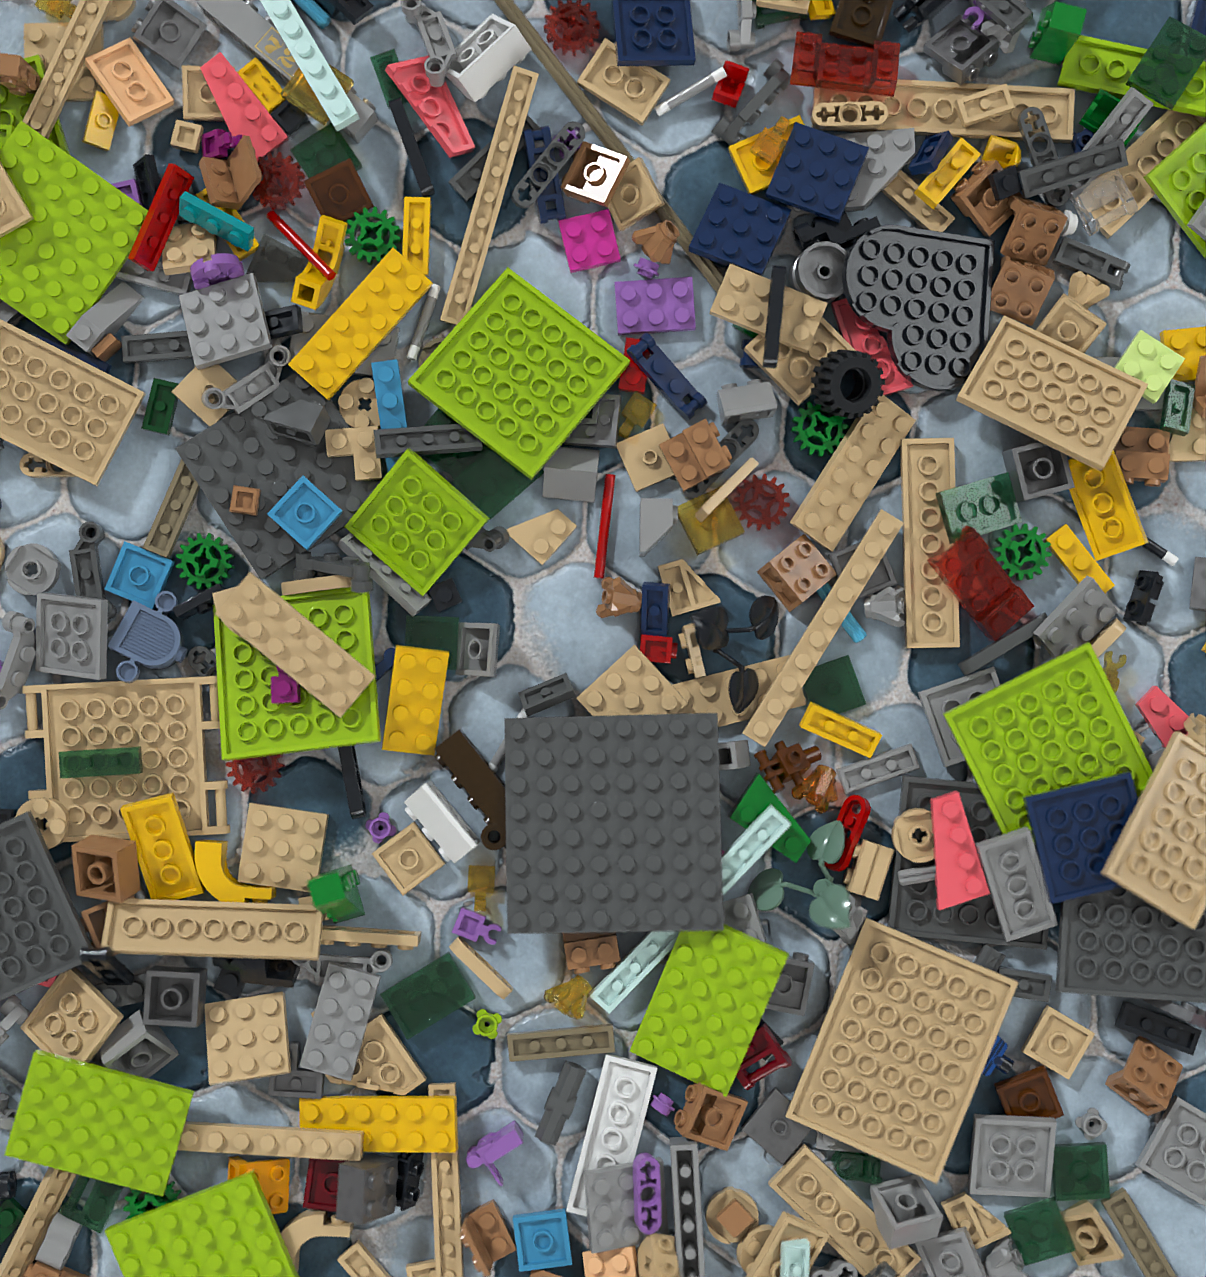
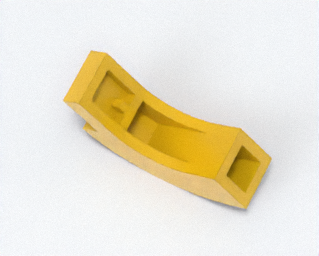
[291,215,348,310]
[195,839,277,903]

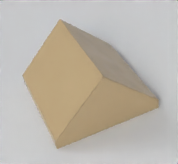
[1051,1198,1124,1266]

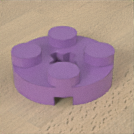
[190,253,245,290]

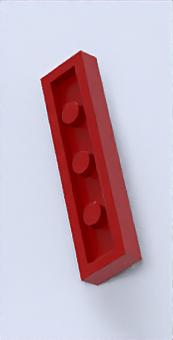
[128,163,194,272]

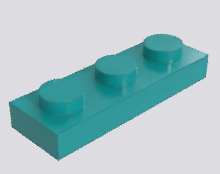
[179,191,254,252]

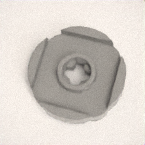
[5,543,61,596]

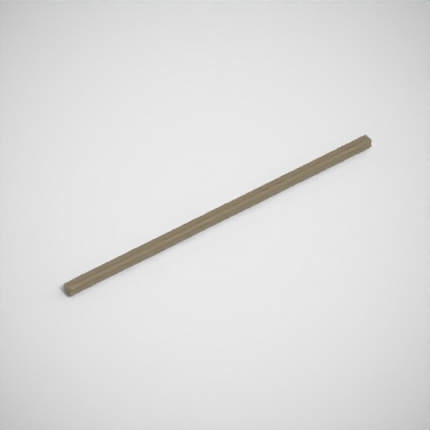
[494,0,724,293]

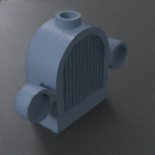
[107,591,188,683]

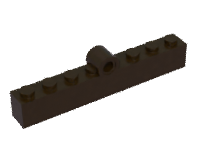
[434,729,506,850]

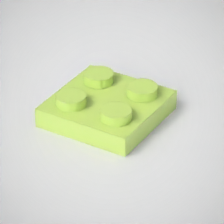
[1114,330,1185,404]

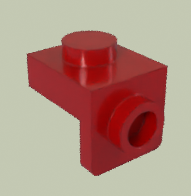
[711,60,749,108]
[640,635,678,664]

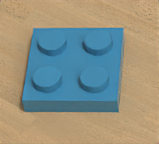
[267,476,343,551]
[104,541,175,610]
[513,1208,573,1272]

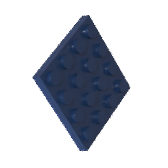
[1023,772,1138,904]

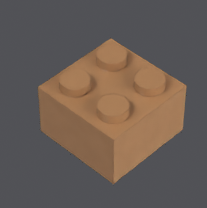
[71,834,140,903]

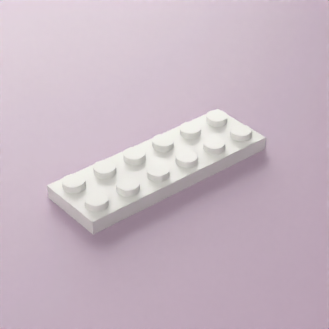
[566,1053,657,1217]

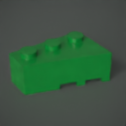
[1028,1,1087,65]
[728,773,811,863]
[307,864,365,924]

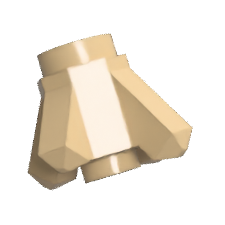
[1067,271,1110,309]

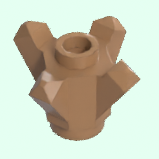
[632,220,680,264]
[596,576,642,618]

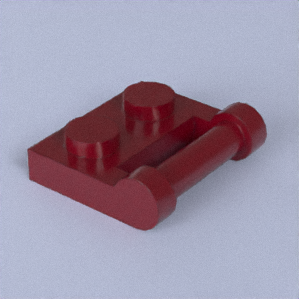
[736,1023,792,1090]

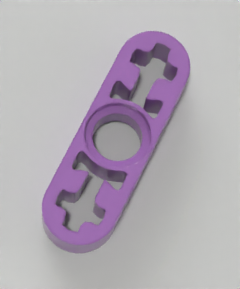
[633,1153,662,1234]

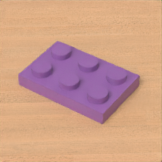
[614,277,696,336]

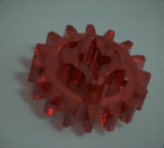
[544,0,600,57]
[252,152,306,211]
[733,474,790,531]
[225,754,285,794]

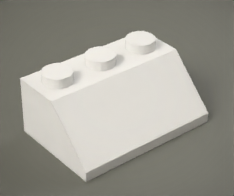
[445,14,532,102]
[404,781,481,864]

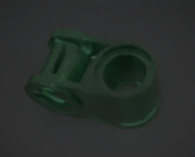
[831,1151,883,1184]

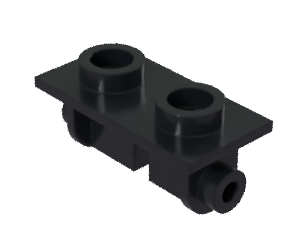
[1123,570,1164,626]
[396,1152,424,1211]

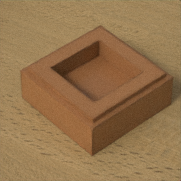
[91,333,122,362]
[229,485,261,516]
[716,1198,754,1239]

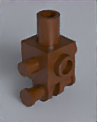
[754,741,822,794]

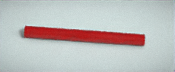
[266,210,336,281]
[594,474,616,579]

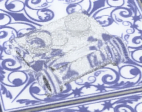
[1068,169,1138,236]

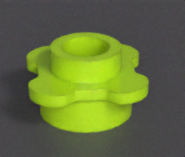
[472,1009,502,1039]

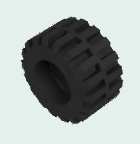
[810,350,885,418]

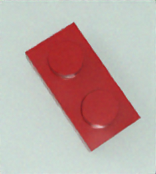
[618,337,650,394]

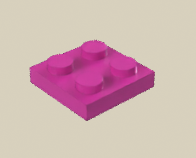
[558,209,621,273]

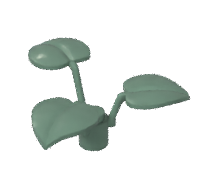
[748,820,851,929]

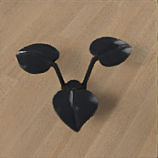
[690,595,779,714]

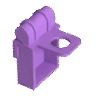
[466,1120,523,1187]

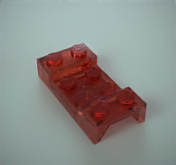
[790,31,900,97]
[927,526,1035,641]

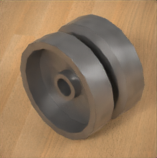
[788,241,848,305]

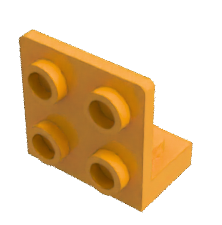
[227,1156,290,1214]

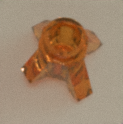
[792,765,838,814]

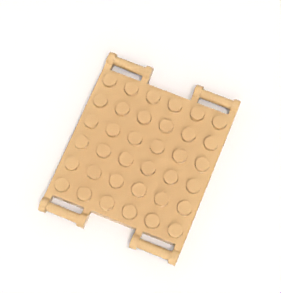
[22,676,230,842]

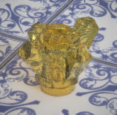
[544,975,593,1019]

